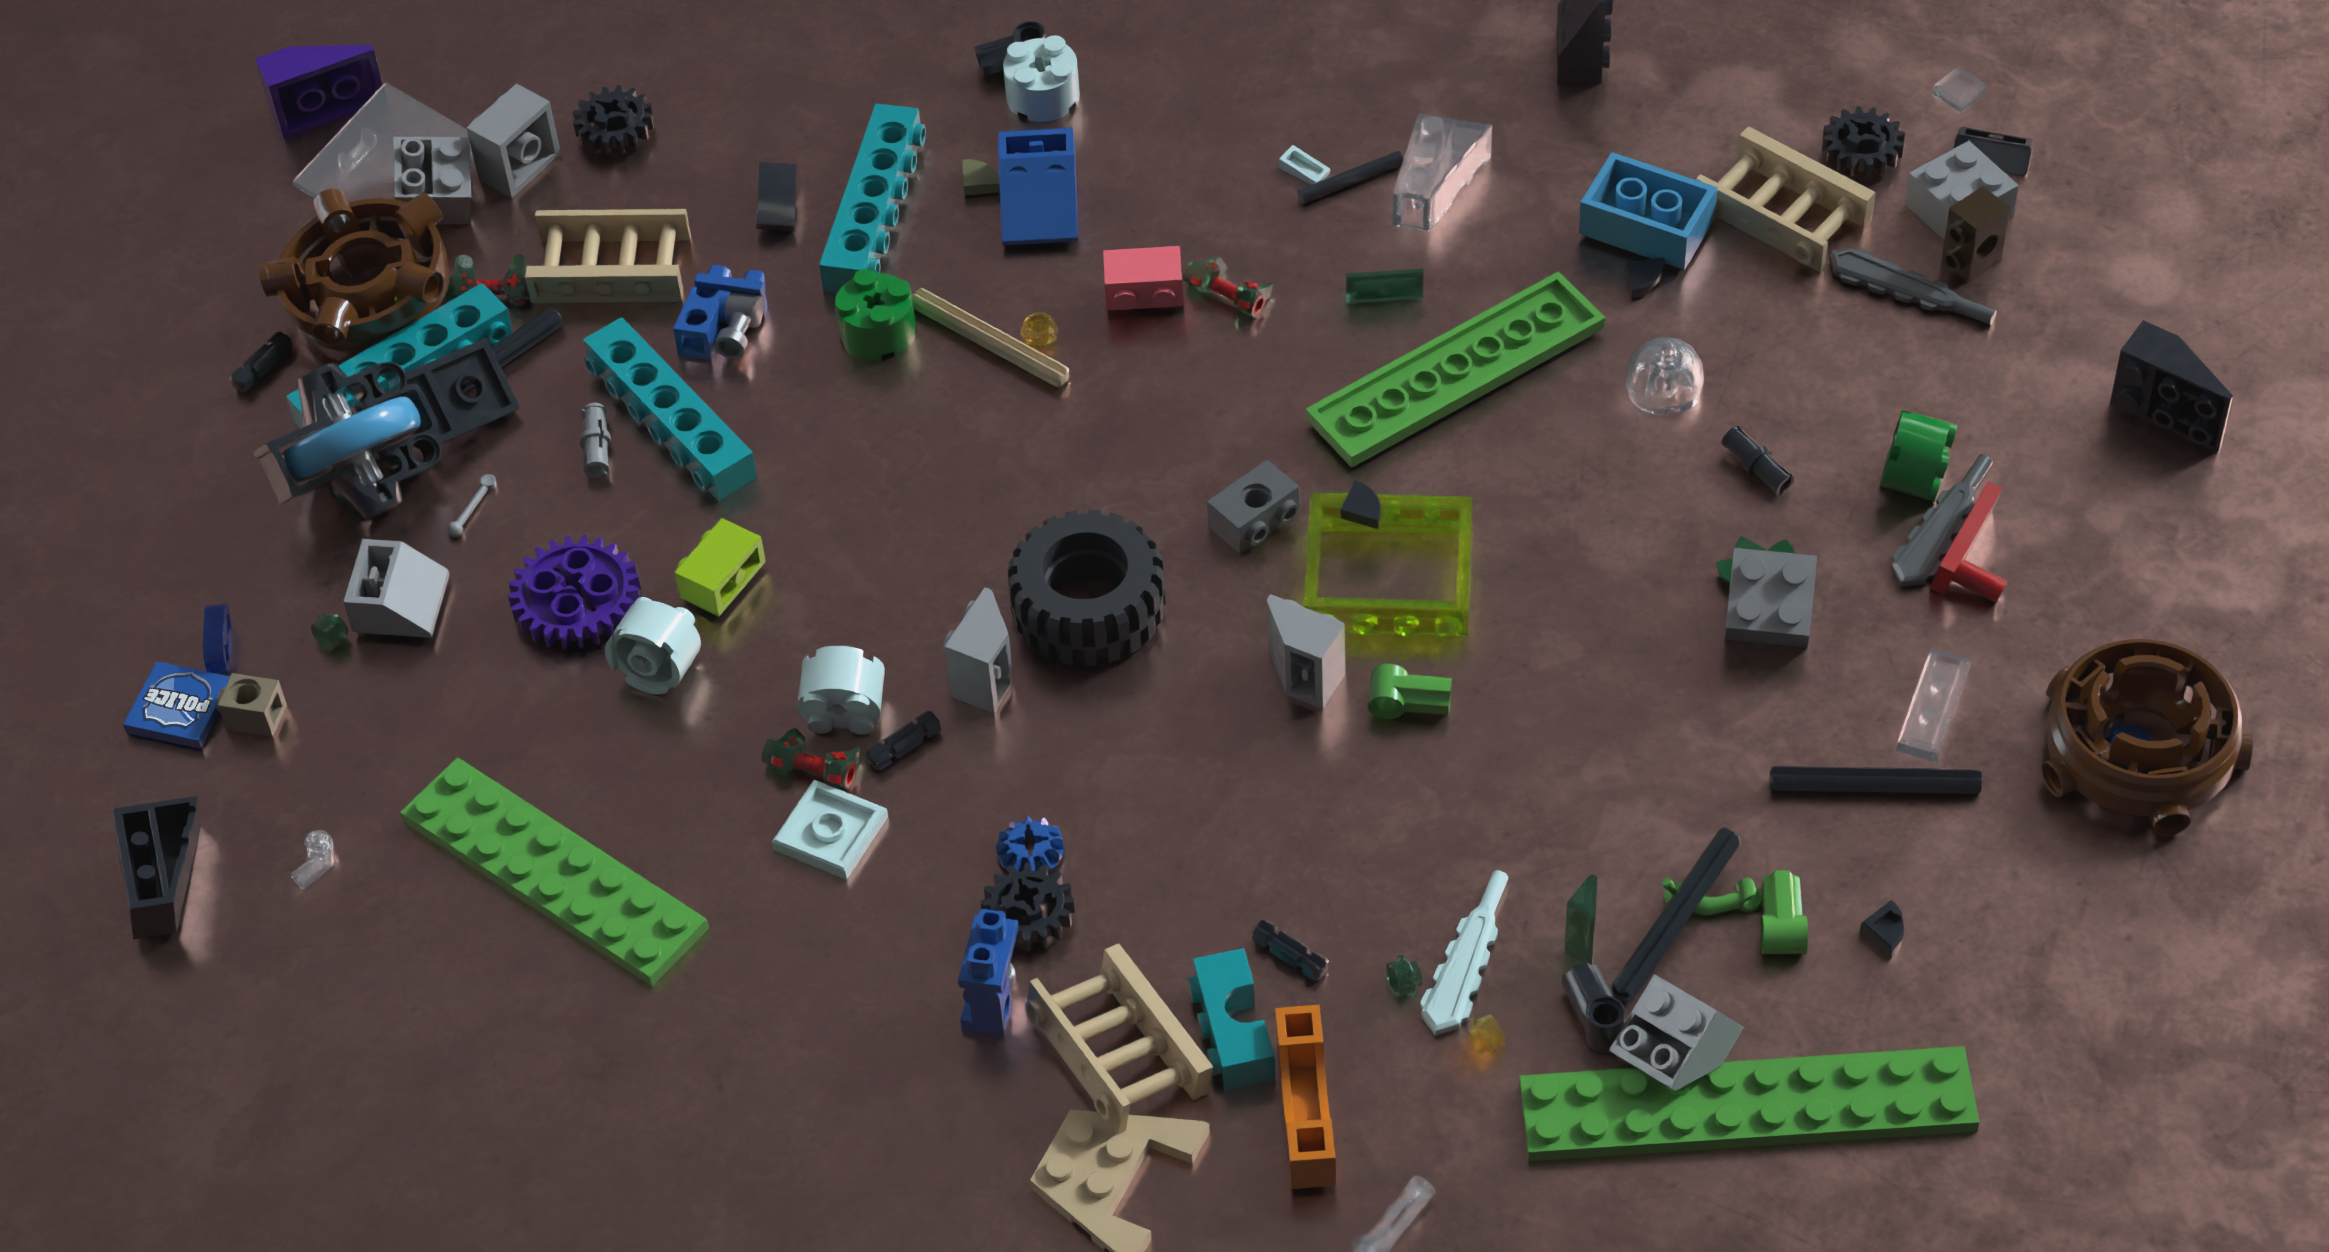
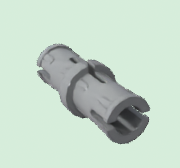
[580,403,611,478]

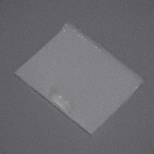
[293,82,476,240]

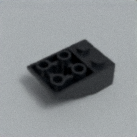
[1556,0,1613,83]
[2110,320,2233,452]

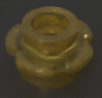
[1020,312,1058,348]
[1467,1014,1507,1056]

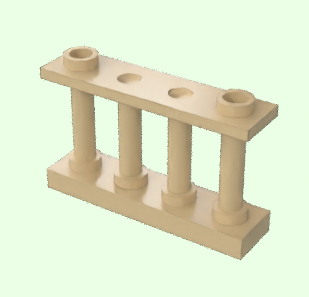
[1696,126,1876,272]
[525,209,691,303]
[1025,944,1213,1134]

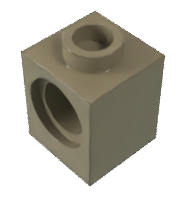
[217,673,287,737]

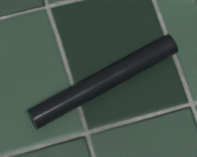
[1297,151,1404,204]

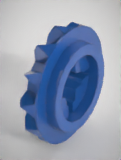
[996,815,1064,872]

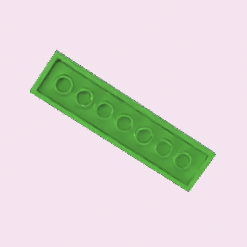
[1306,271,1606,468]
[400,757,709,986]

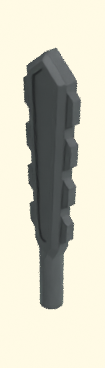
[1829,248,1997,325]
[1891,454,1993,587]

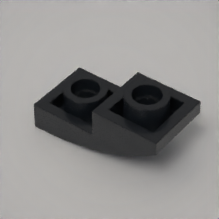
[756,162,797,231]

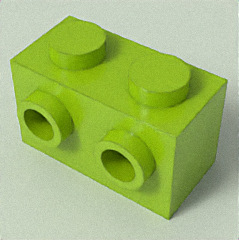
[674,518,766,616]

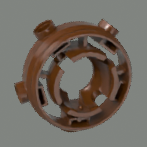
[259,189,450,353]
[2041,639,2253,836]

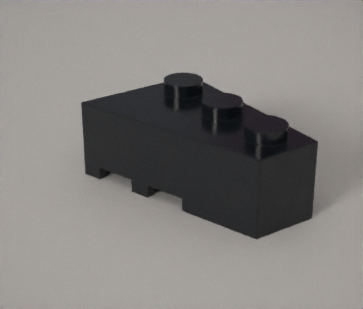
[112,796,201,940]

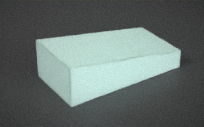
[1278,145,1330,185]

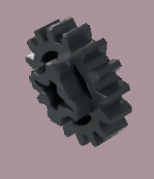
[573,85,654,155]
[1821,106,1905,178]
[981,862,1075,951]

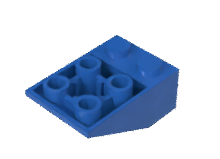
[998,128,1078,245]

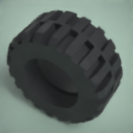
[1008,509,1166,666]

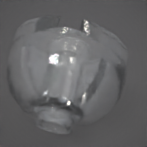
[1625,337,1704,415]

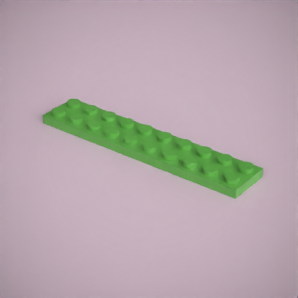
[1519,1046,1980,1162]

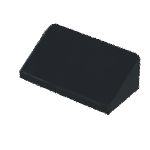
[1954,127,2035,175]

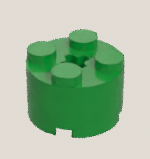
[835,269,916,361]
[1880,410,1958,502]

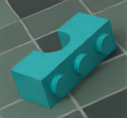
[1187,948,1276,1091]

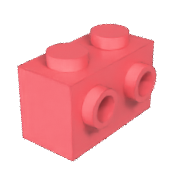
[1103,246,1183,310]

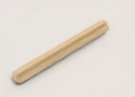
[912,288,1070,388]

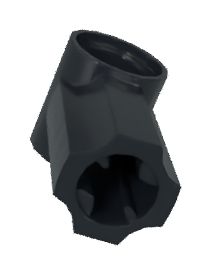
[974,21,1047,77]
[1562,961,1626,1054]

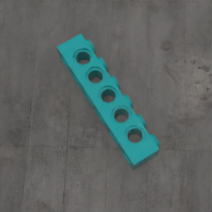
[819,103,926,293]
[286,283,513,437]
[583,317,757,501]

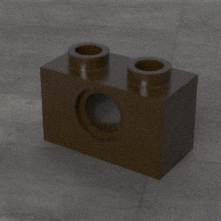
[1941,186,2011,283]

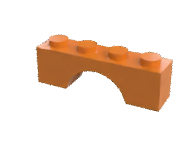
[1275,1004,1336,1189]

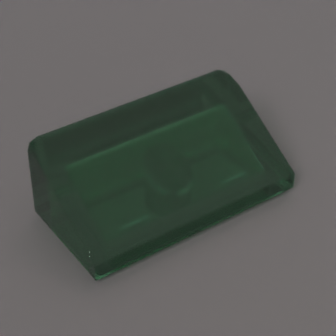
[1345,268,1424,304]
[1564,874,1598,965]

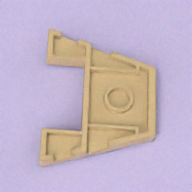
[1030,1110,1210,1252]

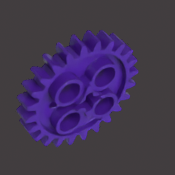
[508,535,641,649]

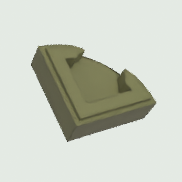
[962,159,1000,195]

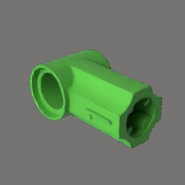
[1367,664,1452,719]
[1761,870,1808,954]

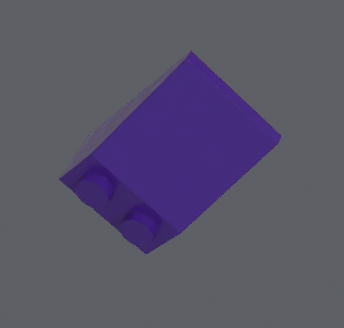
[255,45,387,139]

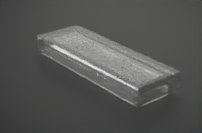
[1896,648,1971,762]

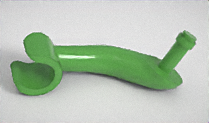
[1662,878,1762,916]

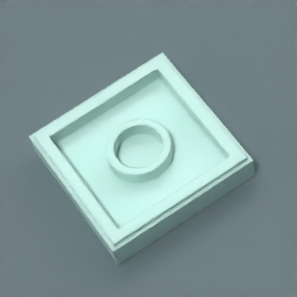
[772,780,888,880]

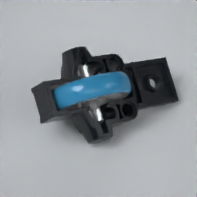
[253,338,521,519]

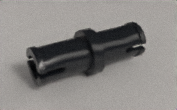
[1721,426,1795,495]

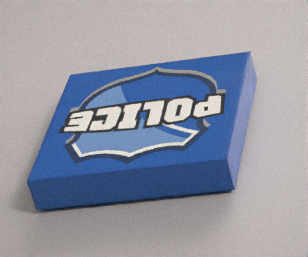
[123,661,230,749]

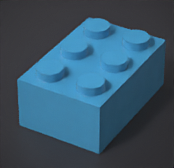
[1579,152,1718,270]

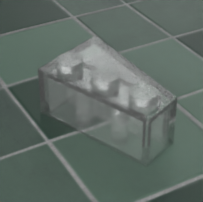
[1393,113,1492,231]

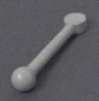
[447,474,497,537]

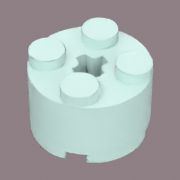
[1003,35,1080,122]
[605,597,701,694]
[797,646,885,735]

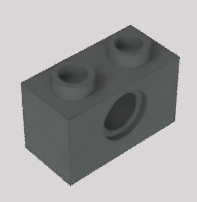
[1207,459,1300,554]

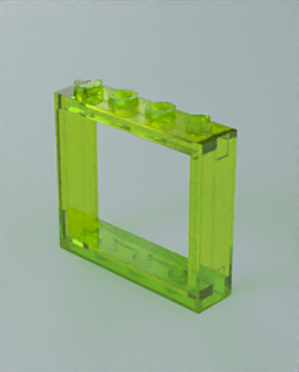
[1304,492,1473,637]

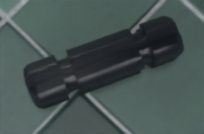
[229,331,293,393]
[866,711,941,771]
[1252,919,1329,981]

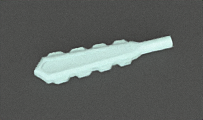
[1420,870,1508,1036]

